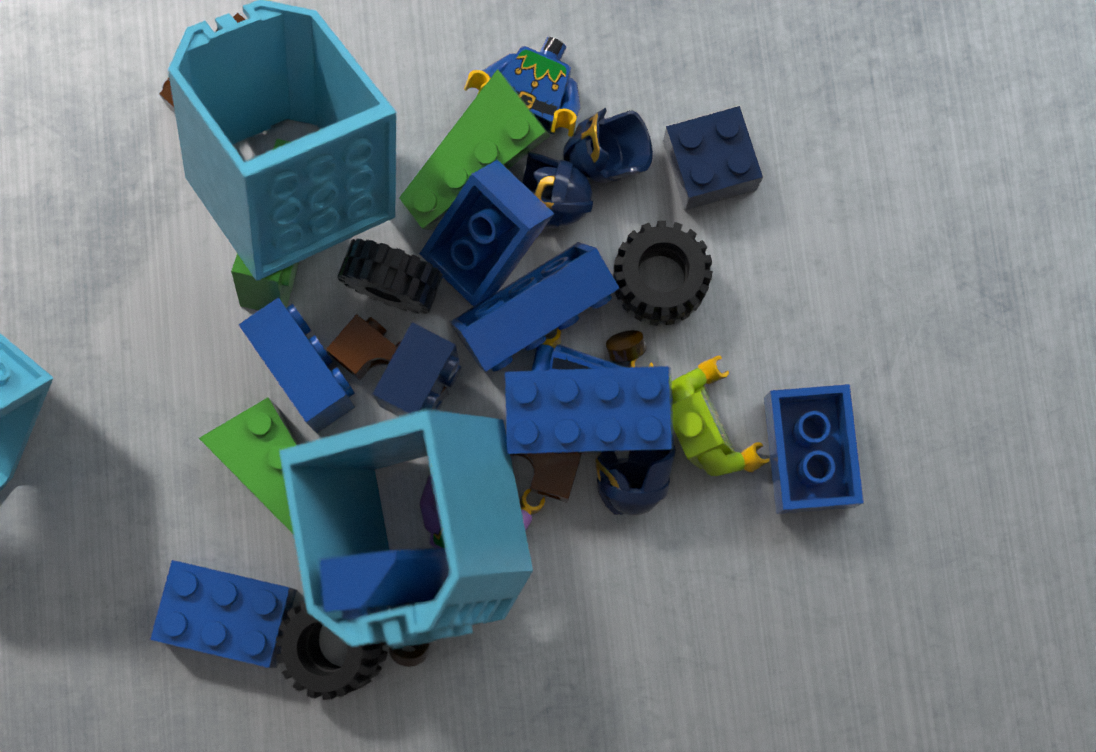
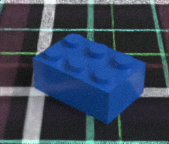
[419,160,554,307]
[238,297,355,433]
[764,384,864,514]
[150,560,297,668]

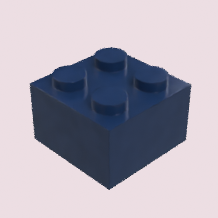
[663,106,763,211]
[372,322,462,417]

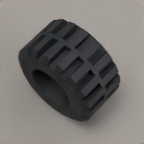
[613,221,713,326]
[275,600,388,700]

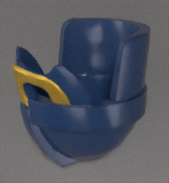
[563,108,653,184]
[522,152,593,229]
[595,445,676,516]

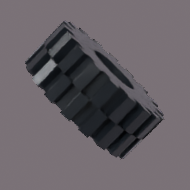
[337,238,443,314]

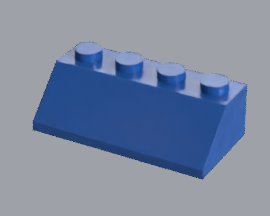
[449,242,619,372]
[319,548,451,619]

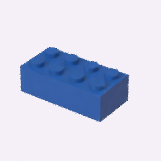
[505,366,674,454]

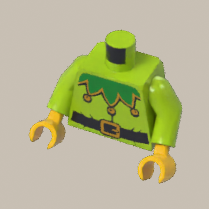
[672,356,770,477]

